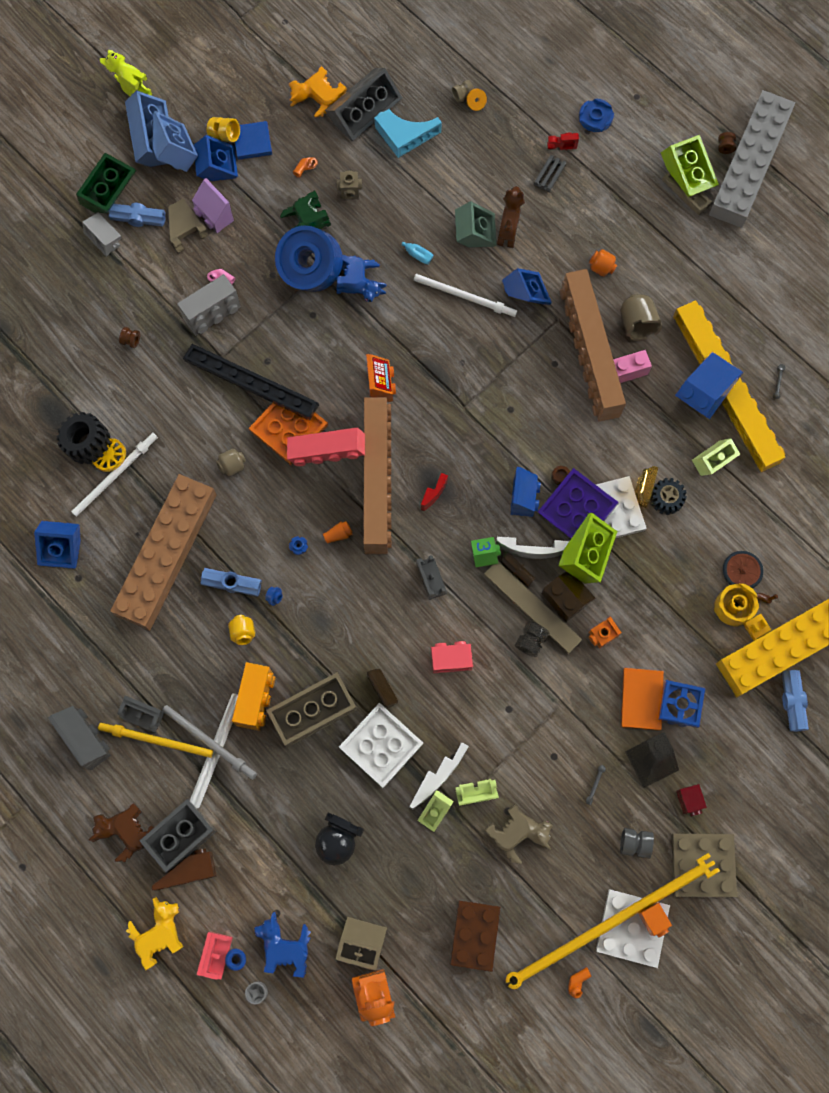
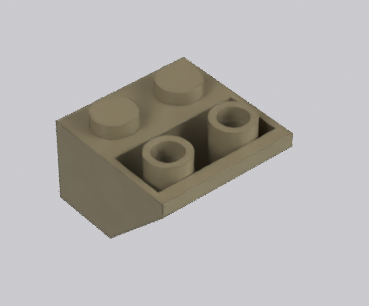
[335,917,387,971]

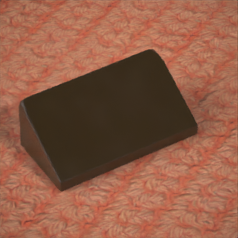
[367,669,398,709]

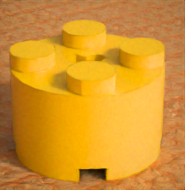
[714,583,759,627]

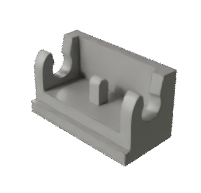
[82,212,121,256]

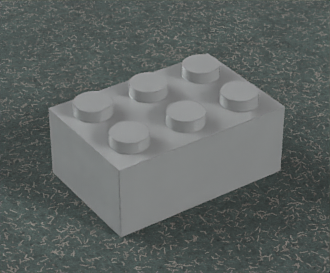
[177,274,241,336]

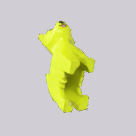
[100,50,152,96]

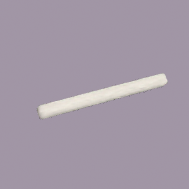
[190,693,238,808]

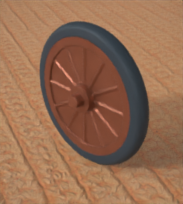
[723,551,764,589]

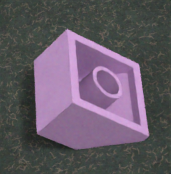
[192,178,234,233]

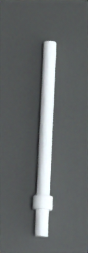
[414,274,517,317]
[71,432,158,517]

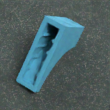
[374,109,442,158]

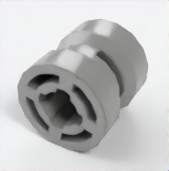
[245,981,268,1005]

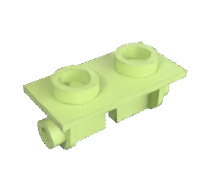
[456,779,499,806]

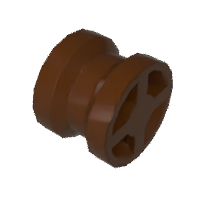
[718,132,736,154]
[119,327,140,348]

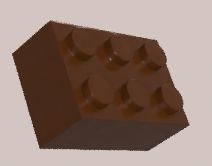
[450,900,500,972]

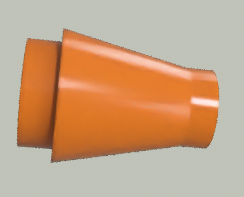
[323,521,353,544]

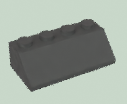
[325,68,402,141]

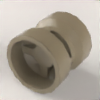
[452,80,474,103]

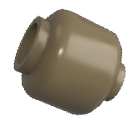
[216,449,246,476]

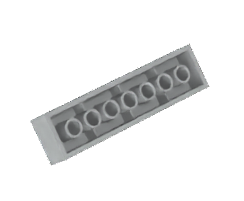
[709,90,796,228]

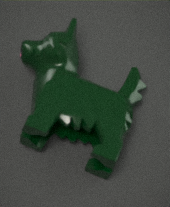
[280,190,331,234]

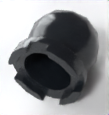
[315,812,364,866]

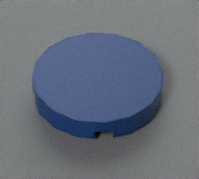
[579,99,614,132]

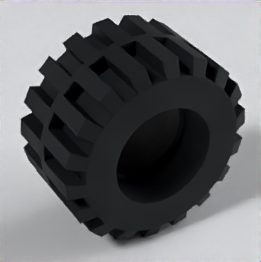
[57,412,110,464]

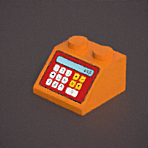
[366,354,396,402]

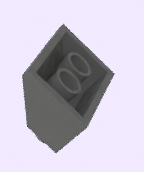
[48,706,111,770]
[140,799,217,873]

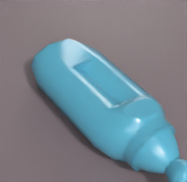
[401,242,434,265]

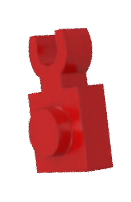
[547,132,579,150]

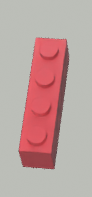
[287,427,365,466]

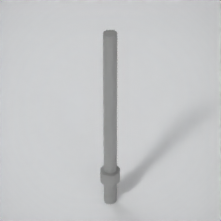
[162,705,257,780]

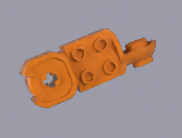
[352,969,395,1026]

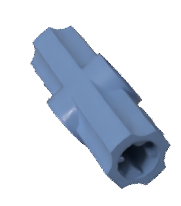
[109,203,166,227]
[201,568,262,597]
[781,670,809,732]

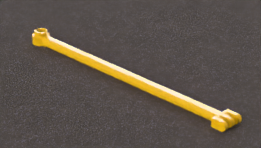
[506,853,720,989]

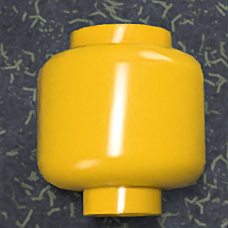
[228,615,255,645]

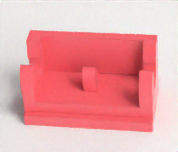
[197,932,233,980]

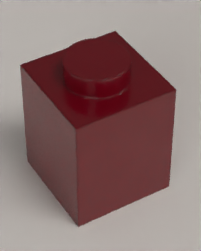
[676,784,707,817]

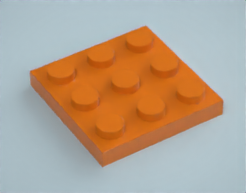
[249,403,328,465]

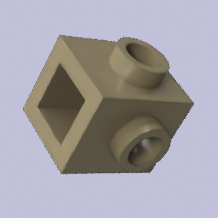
[337,171,362,199]

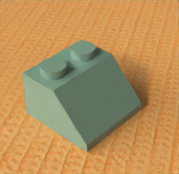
[455,201,497,248]

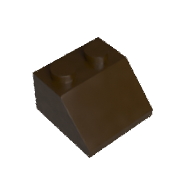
[541,571,596,623]

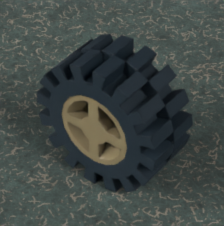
[650,478,687,515]

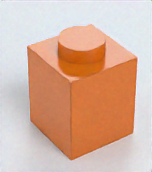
[638,903,672,938]

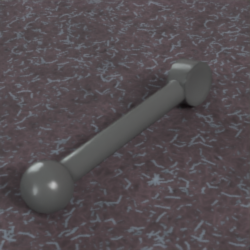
[773,364,786,399]
[586,765,606,805]

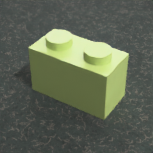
[692,438,740,476]

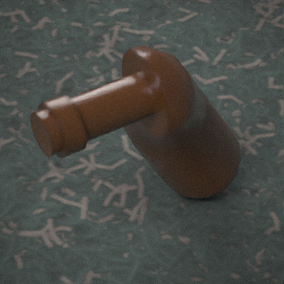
[756,593,778,604]

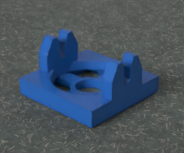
[658,680,705,728]

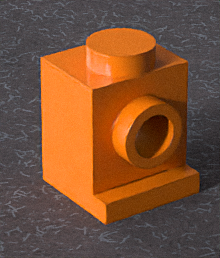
[589,617,622,649]

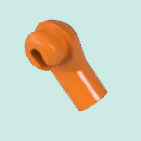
[293,157,318,177]

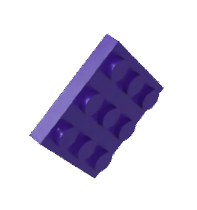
[538,468,619,539]

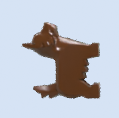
[497,186,525,248]
[88,803,154,863]

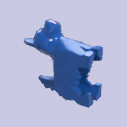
[337,255,387,302]
[254,912,311,978]

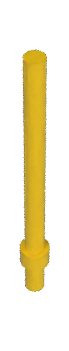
[98,723,214,758]

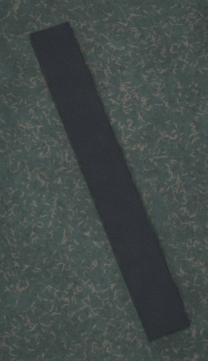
[183,344,319,420]

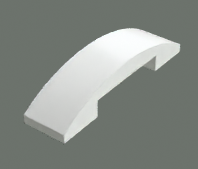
[496,537,569,559]

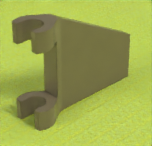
[168,198,209,253]

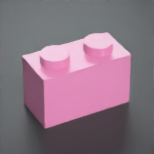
[613,350,652,383]

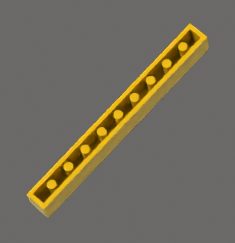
[673,300,785,472]

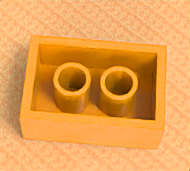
[232,662,276,731]

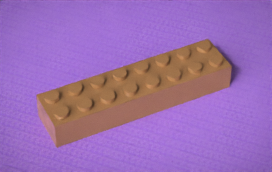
[560,269,626,422]
[364,397,392,554]
[110,474,217,631]

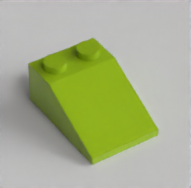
[660,135,719,197]
[558,513,617,584]

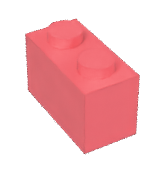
[431,641,473,673]

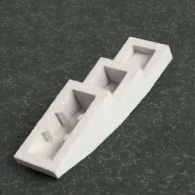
[410,743,469,810]

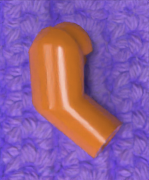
[568,967,592,999]

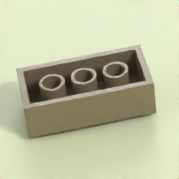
[266,672,357,748]

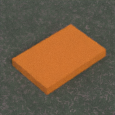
[621,668,664,731]

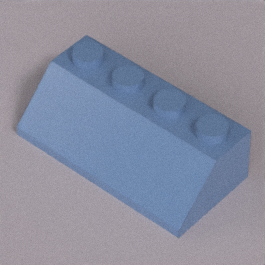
[125,90,169,167]

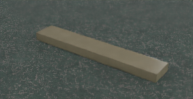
[484,562,582,654]

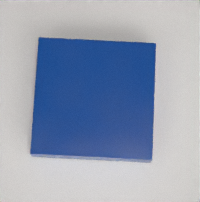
[235,121,272,160]

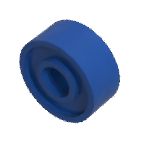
[275,226,343,292]

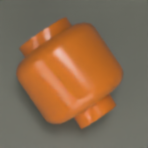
[589,249,617,277]

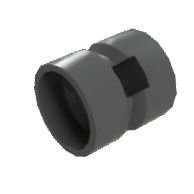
[620,828,654,859]

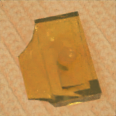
[635,466,658,508]

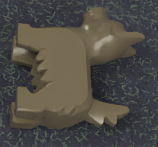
[485,804,553,864]

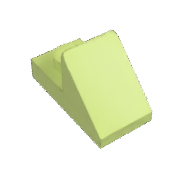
[417,790,454,832]

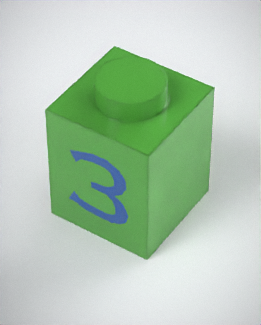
[471,537,501,567]

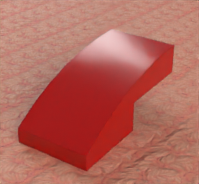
[421,473,448,511]

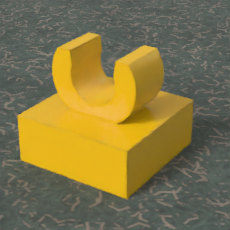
[743,614,772,641]

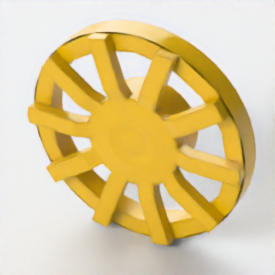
[92,438,126,472]

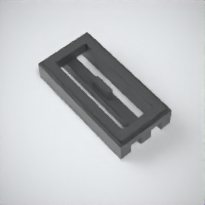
[534,155,566,193]

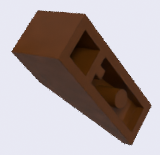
[152,849,217,891]

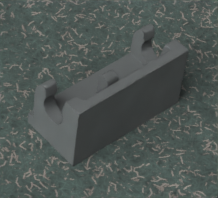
[416,555,447,600]
[117,696,165,733]

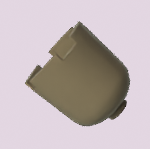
[620,294,663,341]

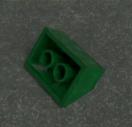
[76,153,136,213]

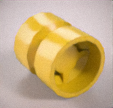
[206,117,240,142]

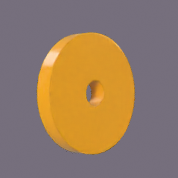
[466,88,487,111]

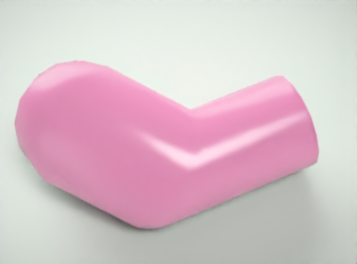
[207,269,235,284]

